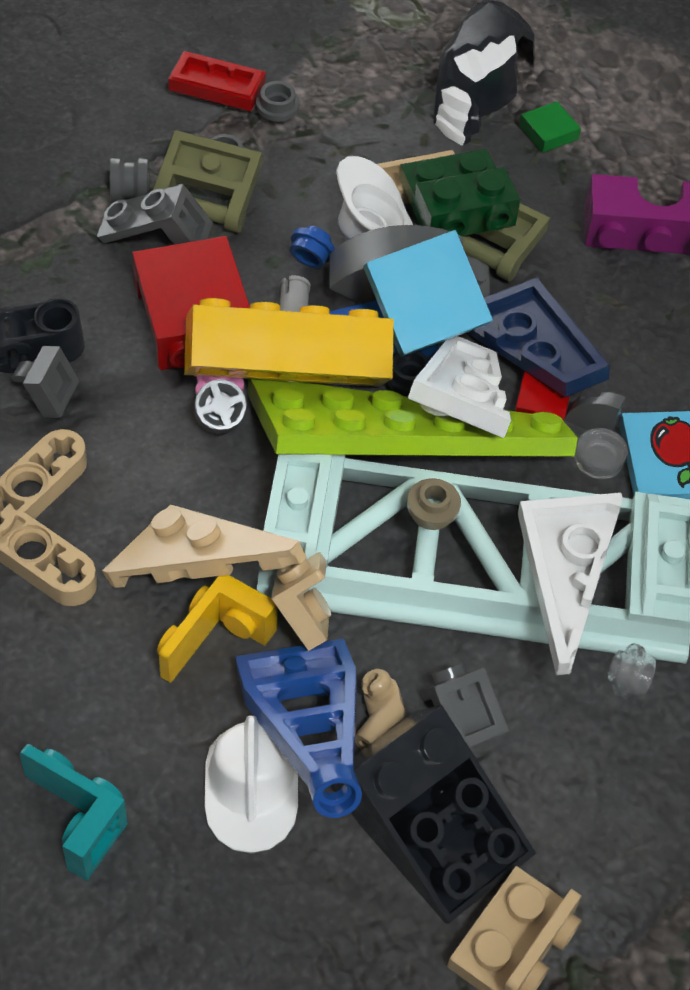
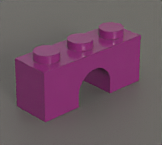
[584,174,690,254]

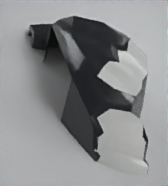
[434,0,535,146]

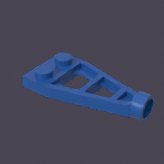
[235,638,362,818]

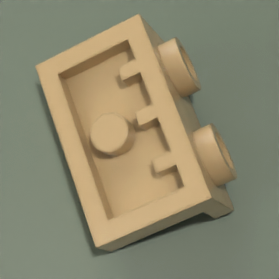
[447,866,582,990]

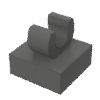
[11,346,80,418]

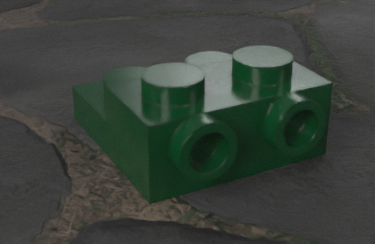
[399,148,521,236]

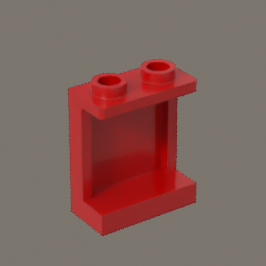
[132,236,250,370]

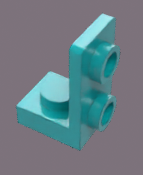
[19,744,128,881]

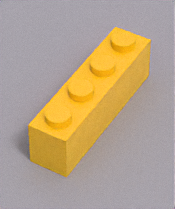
[184,298,394,387]

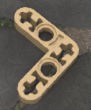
[0,429,97,606]

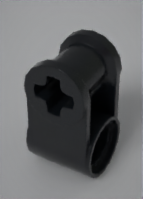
[0,298,85,373]

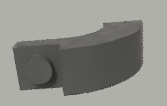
[329,225,490,304]

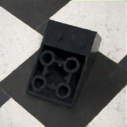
[334,705,537,924]

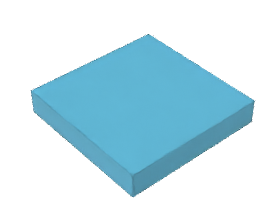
[363,230,493,358]

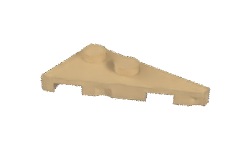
[102,504,307,588]

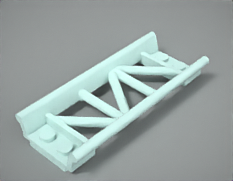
[257,454,690,664]

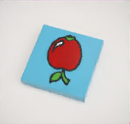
[619,411,690,499]

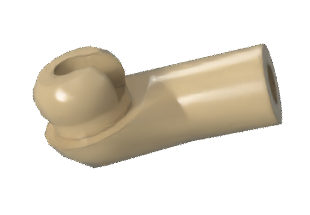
[355,669,405,750]

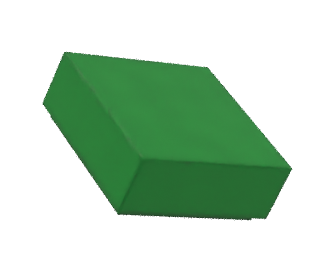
[519,101,581,153]

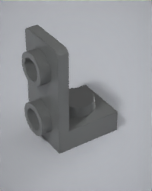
[97,184,213,245]

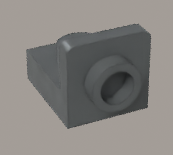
[419,663,509,748]

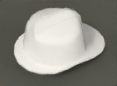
[336,156,413,240]
[205,716,298,853]

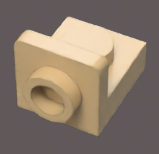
[271,552,331,651]

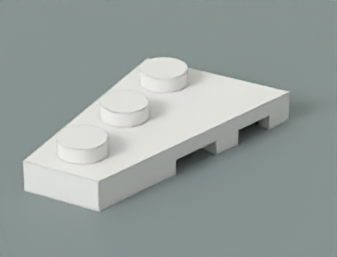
[408,336,511,438]

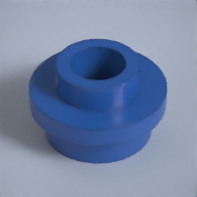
[290,226,335,269]

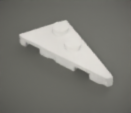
[518,493,623,675]

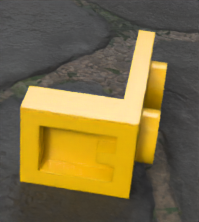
[157,575,278,683]

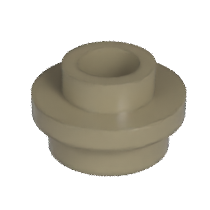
[407,478,461,530]

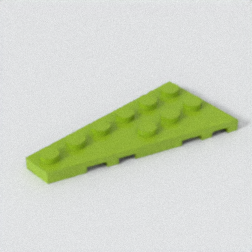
[247,379,578,457]

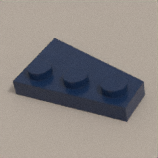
[467,277,610,397]

